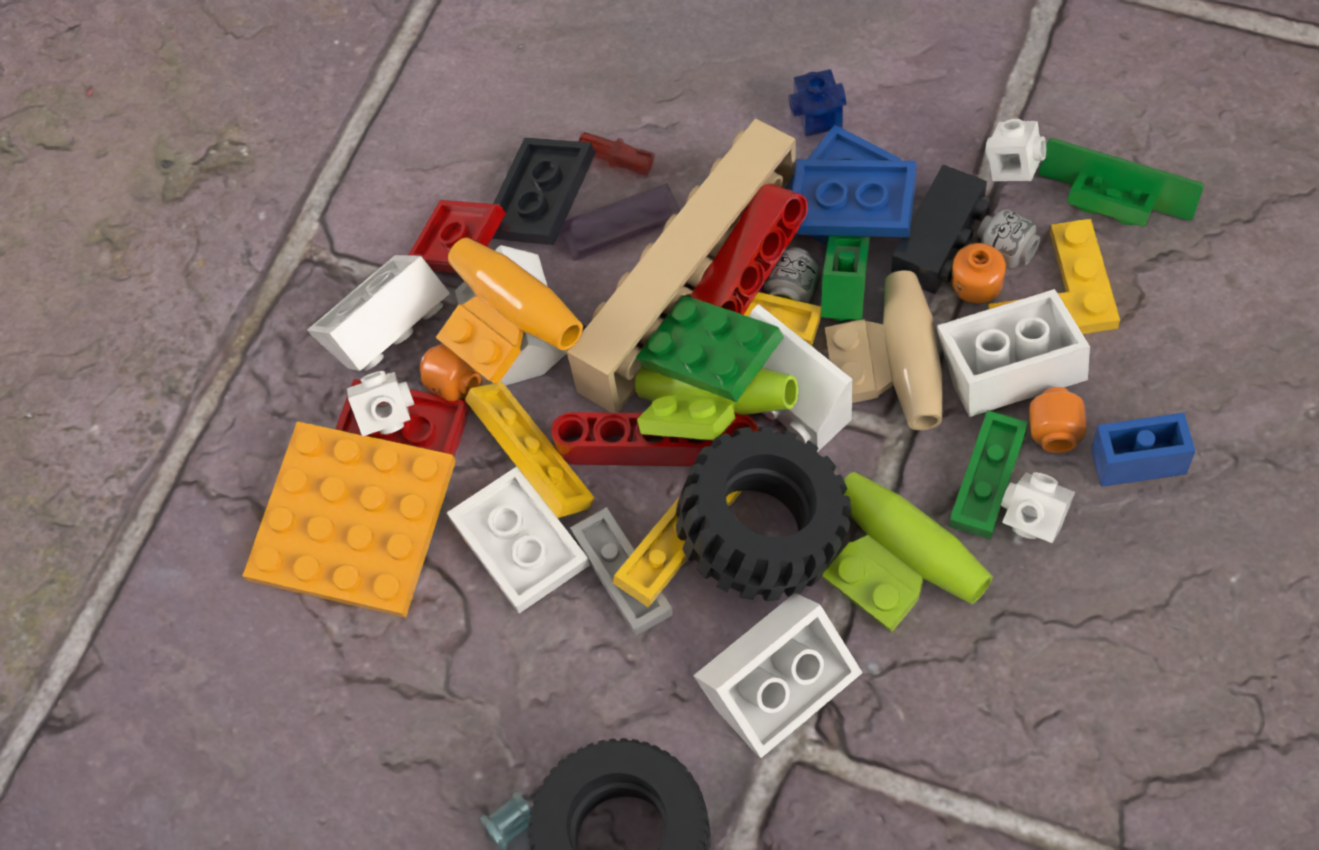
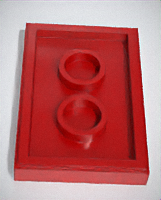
[335,379,471,458]

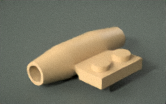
[825,271,943,430]

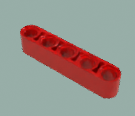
[690,183,808,315]
[551,412,758,467]

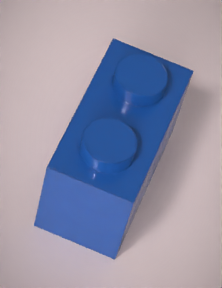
[1091,413,1195,487]

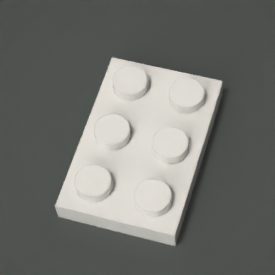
[447,466,590,613]

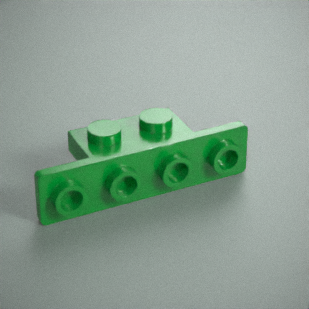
[1039,138,1204,227]

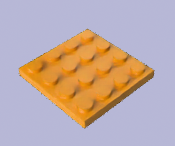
[242,421,456,618]

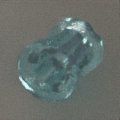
[479,790,531,850]

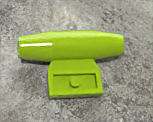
[635,367,799,440]
[822,472,993,633]

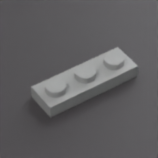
[570,507,673,637]

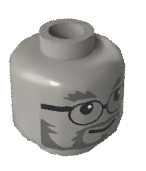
[977,209,1040,269]
[762,248,820,303]

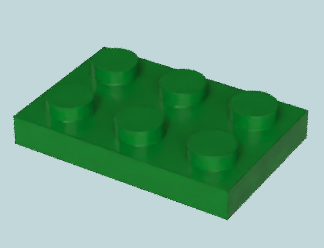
[636,295,784,402]

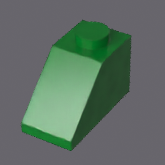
[821,235,870,321]

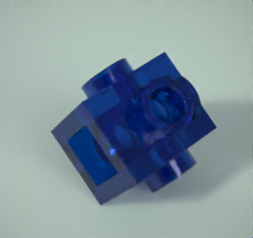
[788,69,846,137]

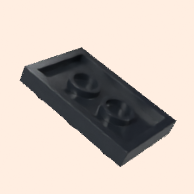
[492,138,596,245]

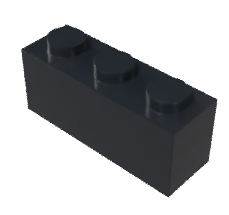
[891,165,990,294]

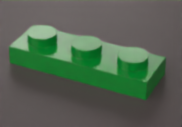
[949,410,1029,540]

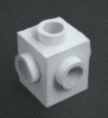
[986,119,1046,181]
[347,371,415,437]
[1001,472,1075,543]

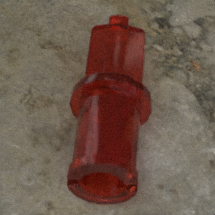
[578,132,655,176]

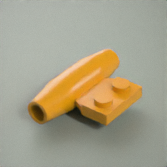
[436,238,583,385]

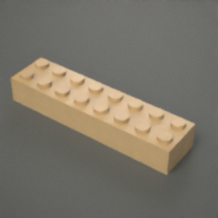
[567,118,796,413]

